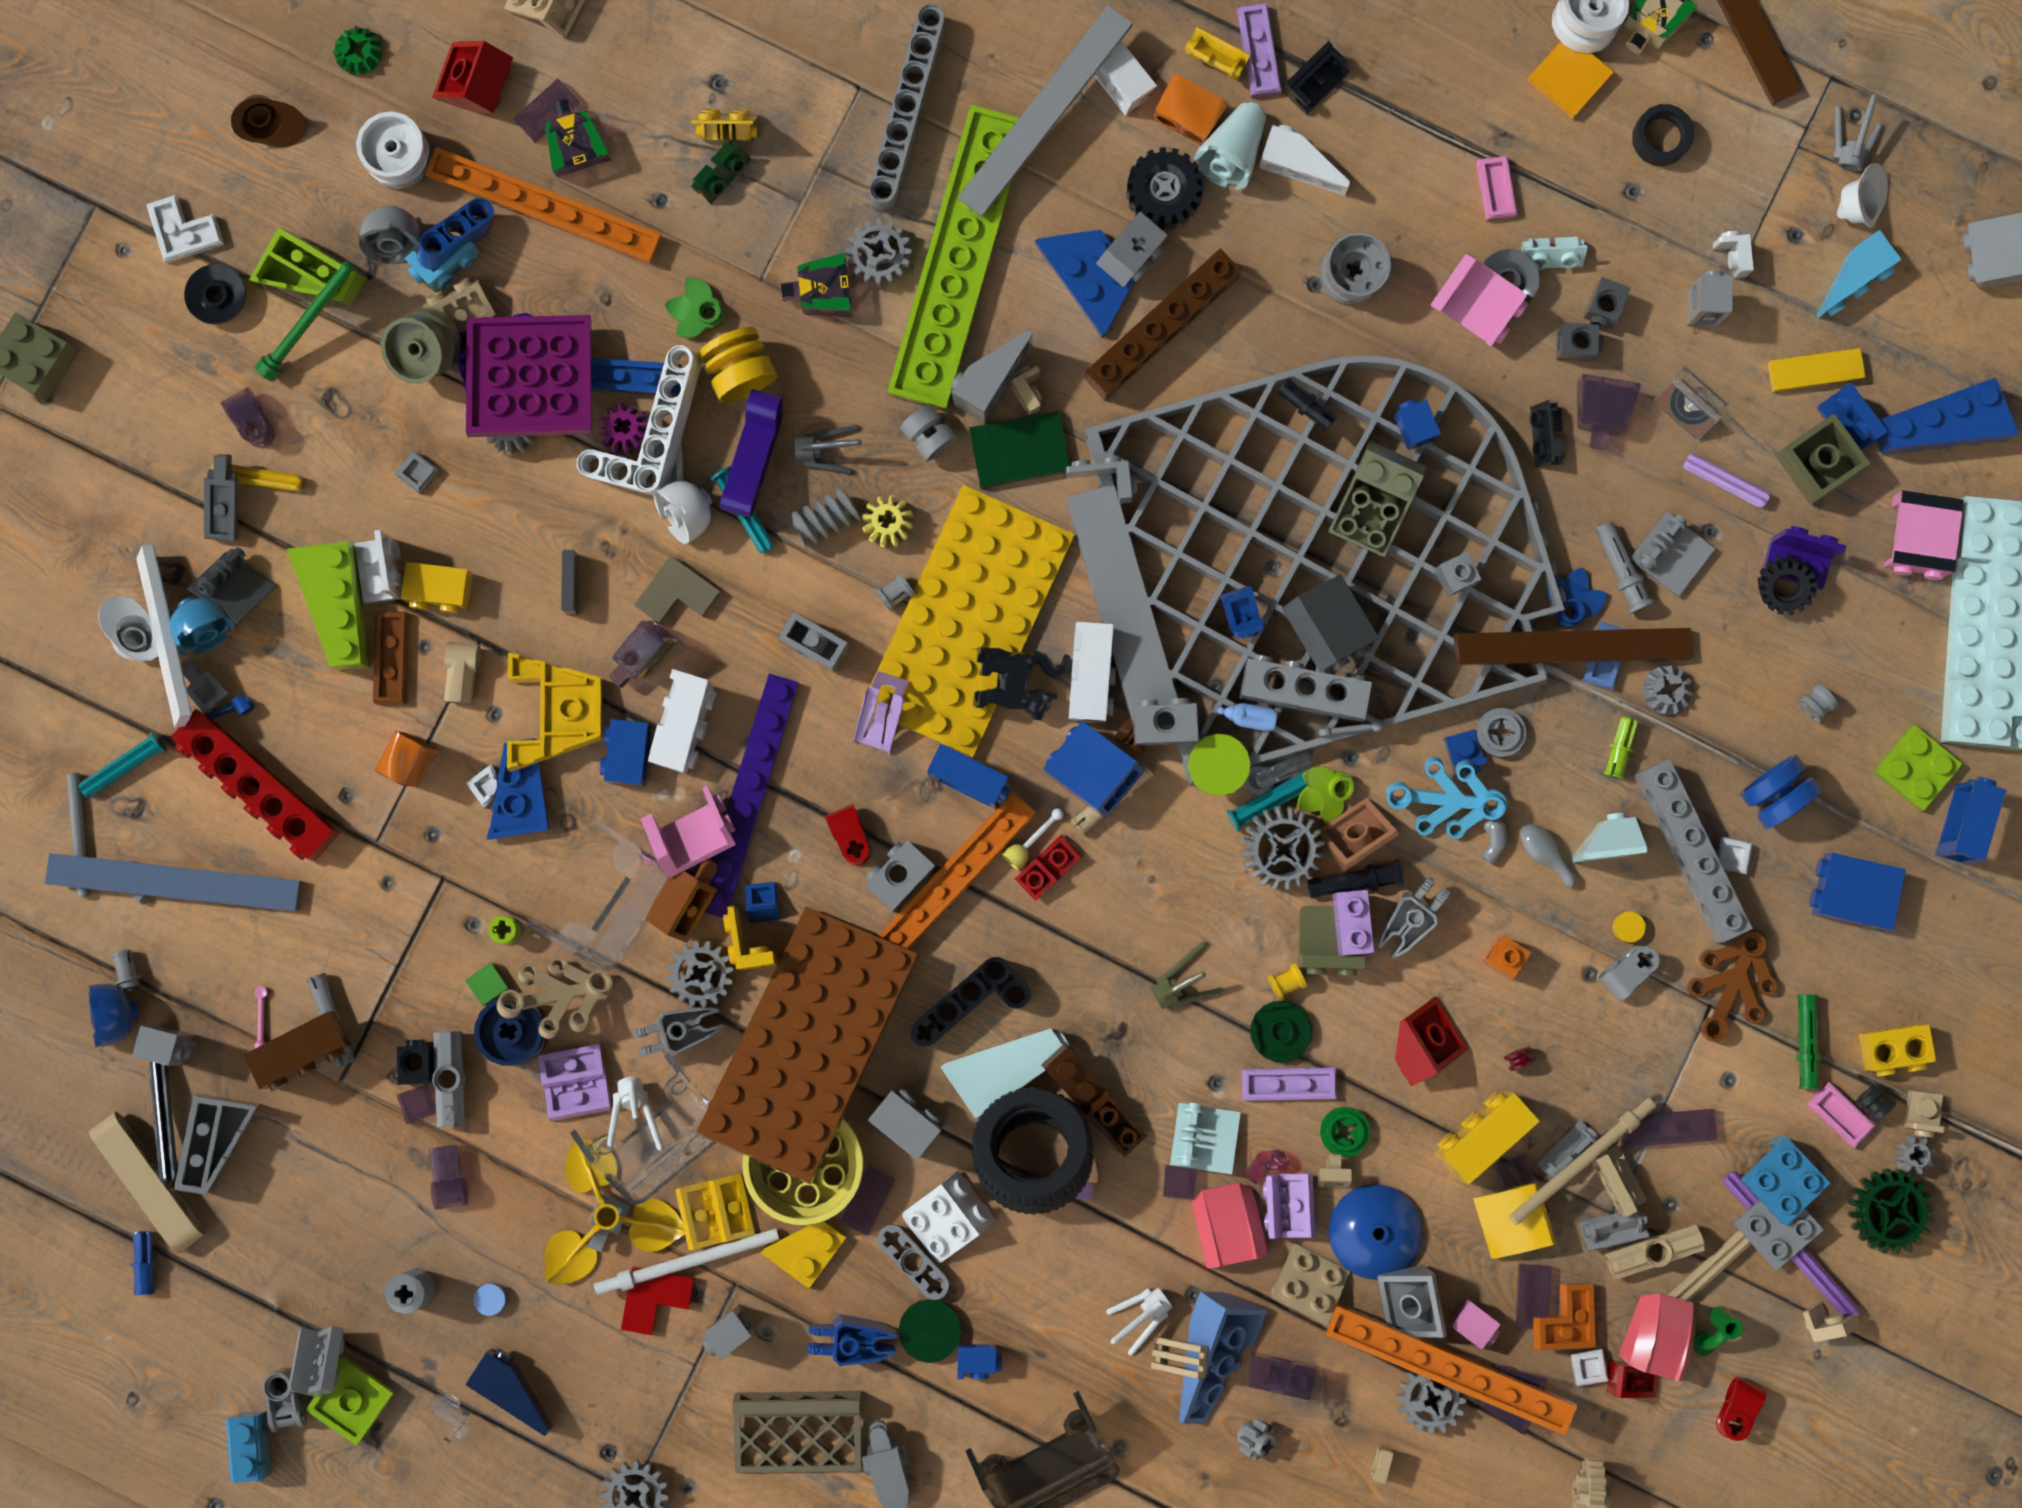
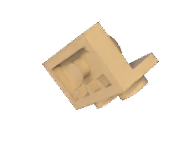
[423,277,496,333]
[1591,1145,1647,1217]

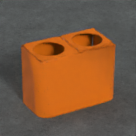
[1154,74,1228,145]
[375,731,439,787]

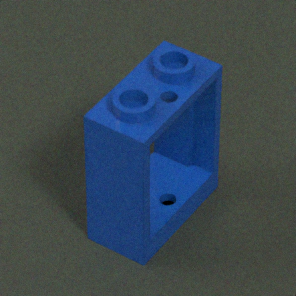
[927,744,1011,809]
[1935,777,2006,865]

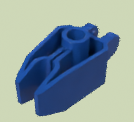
[807,1314,897,1366]

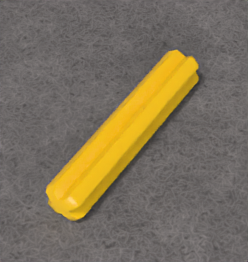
[211,463,303,492]

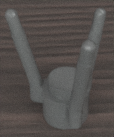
[795,425,862,474]

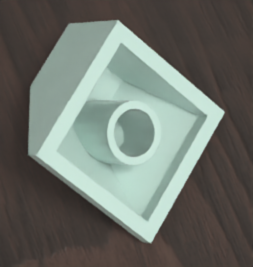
[1572,812,1647,863]

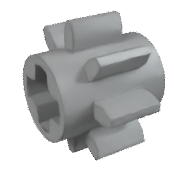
[1893,1135,1936,1175]
[1237,1418,1276,1461]

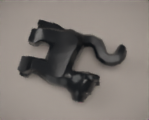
[973,647,1072,721]

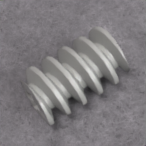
[792,489,861,549]
[384,1268,436,1314]

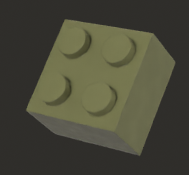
[0,312,79,403]
[1775,413,1871,505]

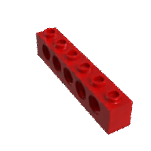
[170,709,340,861]

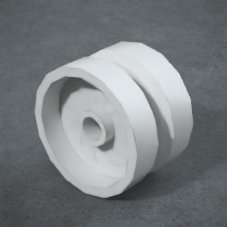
[1552,0,1629,53]
[356,111,432,189]

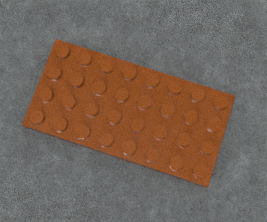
[696,907,919,1185]

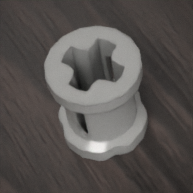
[875,572,916,613]

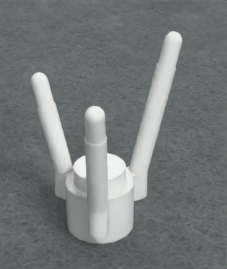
[607,1077,663,1151]
[1106,1287,1173,1356]

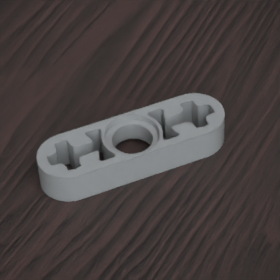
[878,1224,949,1300]

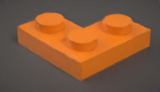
[1533,1283,1596,1351]

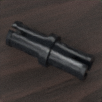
[1277,378,1338,432]

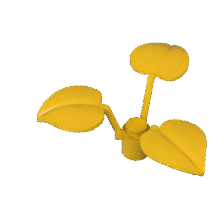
[544,1136,685,1284]

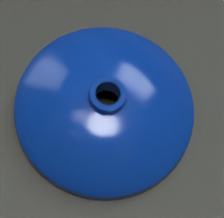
[1328,1184,1423,1280]

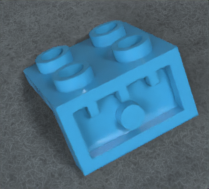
[1741,1135,1831,1225]

